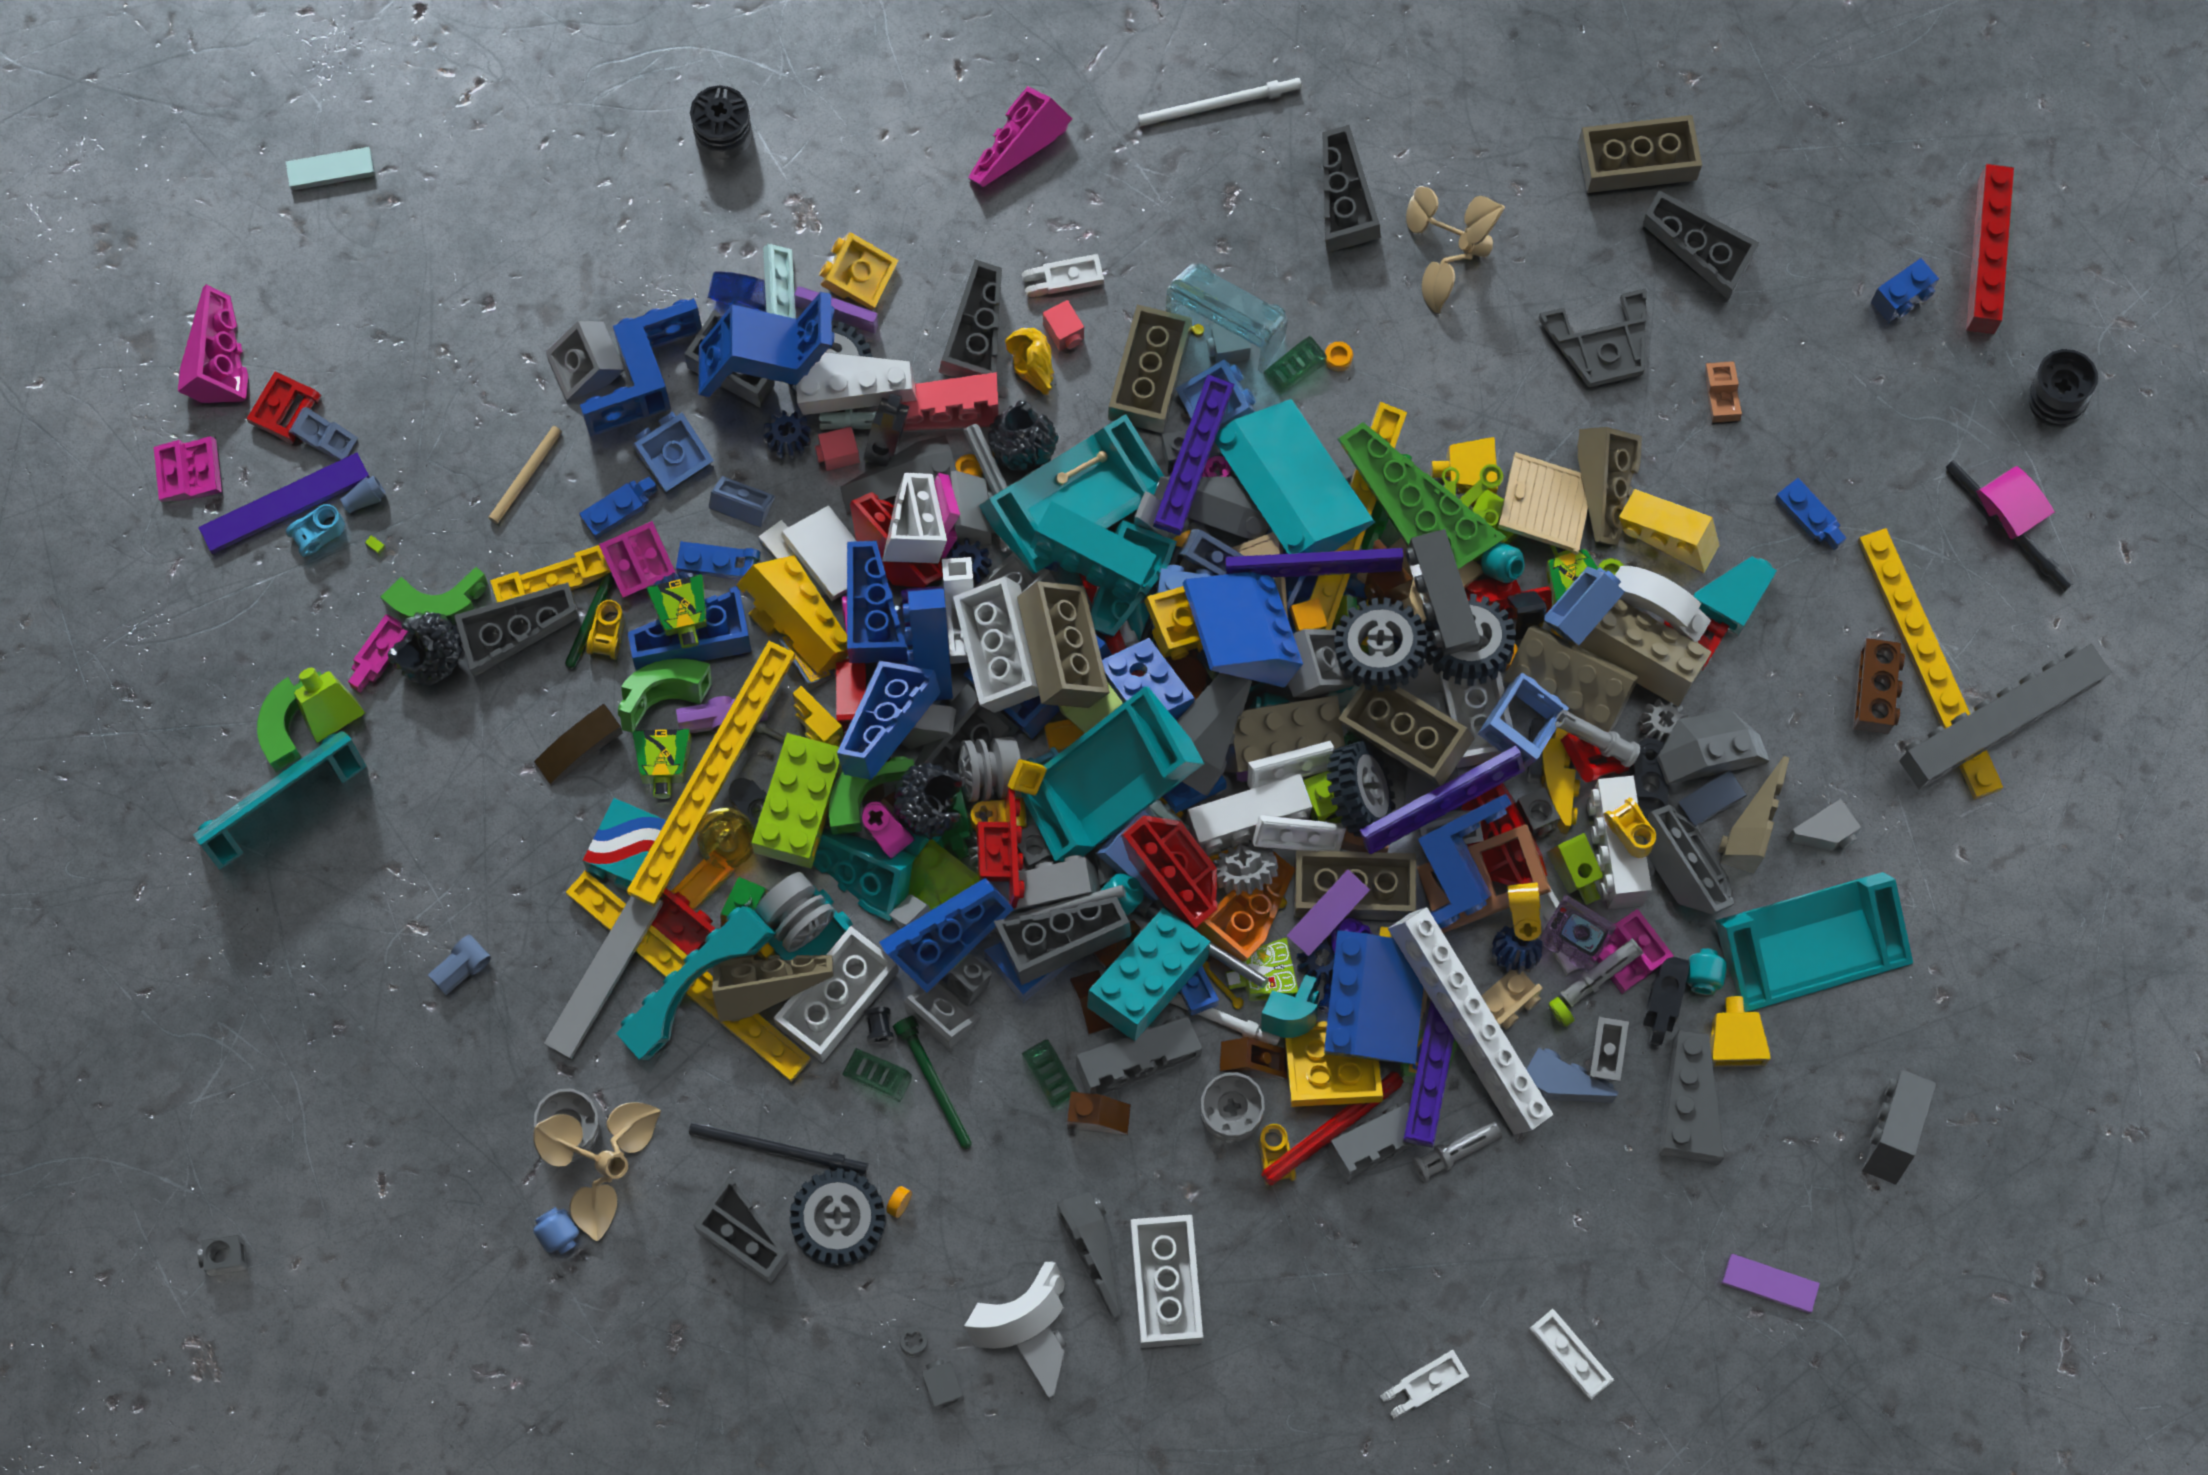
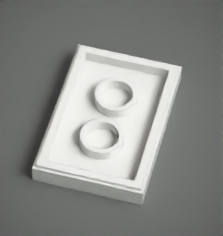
[781,505,856,601]

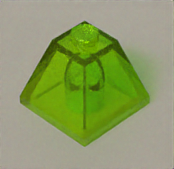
[908,839,979,910]

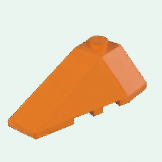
[1196,851,1294,961]

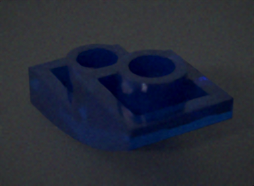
[707,271,766,311]

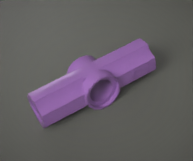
[676,696,768,734]

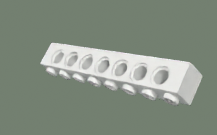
[1388,907,1553,1135]

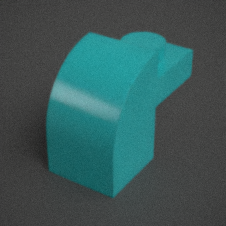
[1261,975,1320,1038]

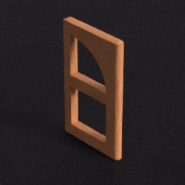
[1417,824,1551,933]

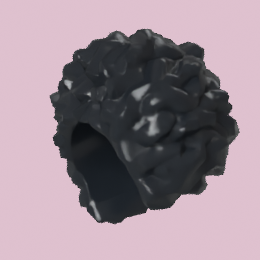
[988,400,1059,473]
[387,611,463,686]
[893,763,963,840]

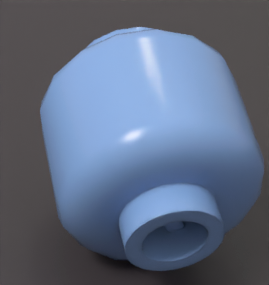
[533,1207,580,1255]

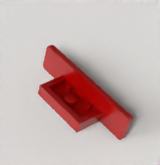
[1465,578,1552,620]
[977,789,1024,908]
[651,884,716,955]

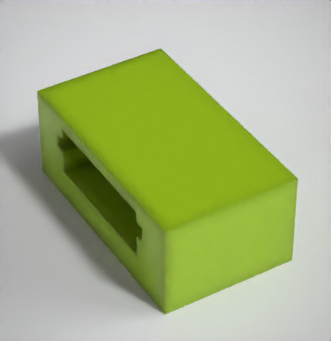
[365,535,386,555]

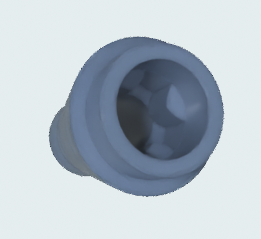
[340,476,386,513]

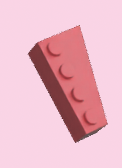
[901,372,999,431]

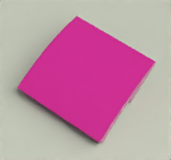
[153,436,222,502]
[1976,466,2055,539]
[934,473,960,558]
[599,521,676,597]
[1586,909,1674,994]

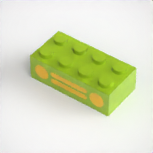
[751,733,843,868]

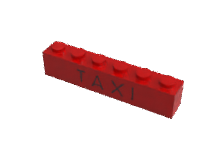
[1966,164,2014,334]

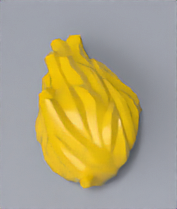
[1005,328,1054,395]

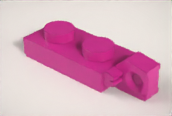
[348,614,409,693]

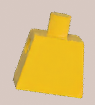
[1431,437,1498,495]
[1710,996,1771,1067]

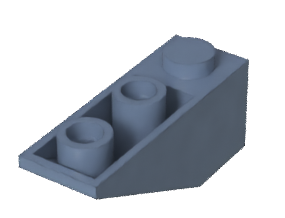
[1526,1048,1619,1103]

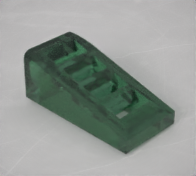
[1263,336,1327,395]
[1022,1038,1078,1109]
[842,1048,913,1102]

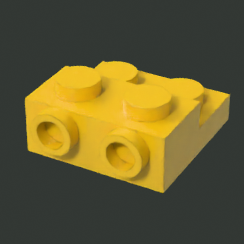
[819,232,899,310]
[1144,586,1203,660]
[793,686,844,747]

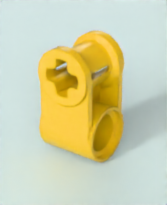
[586,600,625,660]
[970,797,1027,832]
[1603,797,1656,858]
[1508,882,1541,941]
[1259,1124,1296,1185]

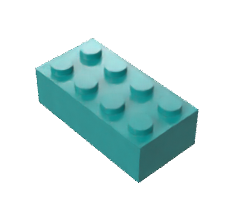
[1030,501,1157,602]
[1087,908,1211,1041]

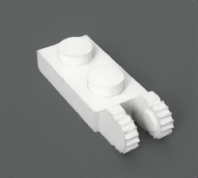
[1021,254,1104,298]
[1380,1350,1469,1419]

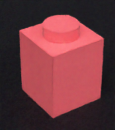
[1043,300,1084,351]
[815,426,860,471]

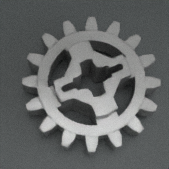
[1213,842,1278,895]

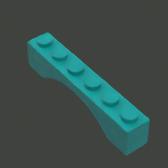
[616,906,776,1060]

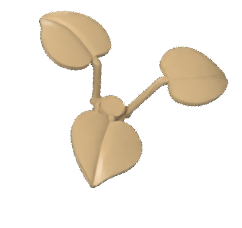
[1406,186,1505,314]
[533,1102,661,1241]

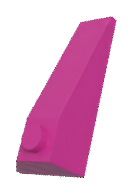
[968,86,1072,187]
[178,284,248,403]

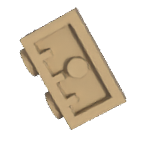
[1481,970,1543,1030]

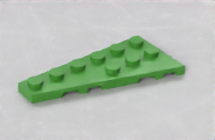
[1337,422,1506,569]

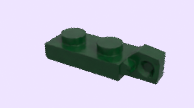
[942,787,974,860]

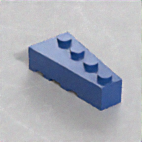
[837,661,941,780]
[879,878,1014,993]

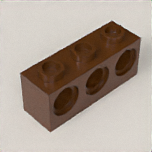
[1853,638,1905,734]

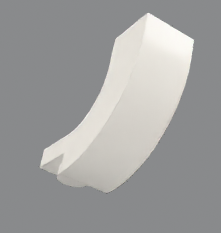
[942,557,974,664]
[1615,566,1711,643]
[965,1262,1066,1348]

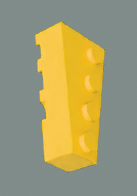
[736,555,848,673]

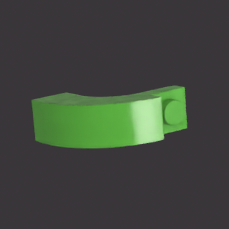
[380,567,488,625]
[618,658,712,733]
[257,671,322,772]
[829,756,914,835]

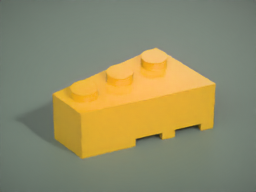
[1619,489,1720,573]

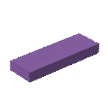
[794,286,879,334]
[1286,869,1370,956]
[1721,1253,1820,1314]

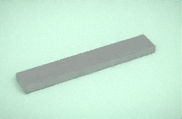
[544,896,664,1059]

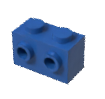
[1871,258,1939,323]

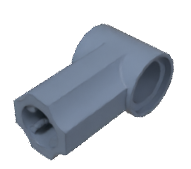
[428,935,491,995]

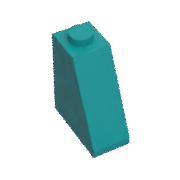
[1694,556,1777,636]

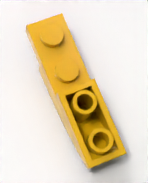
[1540,722,1580,834]

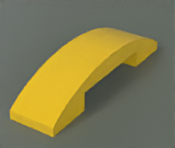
[490,545,611,603]

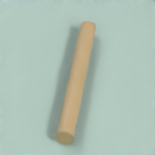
[488,426,562,524]

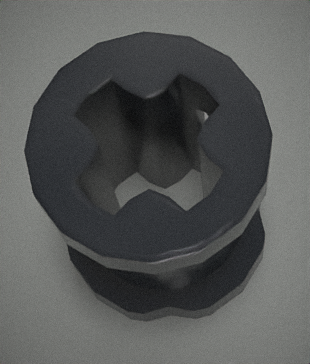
[864,1007,894,1043]

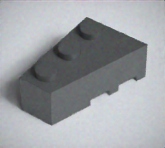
[1862,1070,1936,1185]

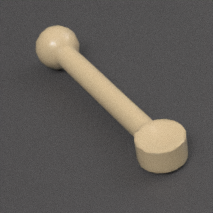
[1055,451,1108,485]

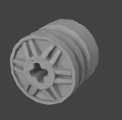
[958,736,1021,802]
[755,872,836,952]
[1201,1072,1265,1142]
[534,1089,599,1162]

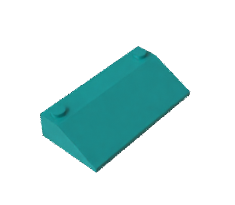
[1214,399,1375,554]
[978,414,1164,574]
[1021,686,1204,862]
[193,731,367,870]
[1715,872,1913,1012]

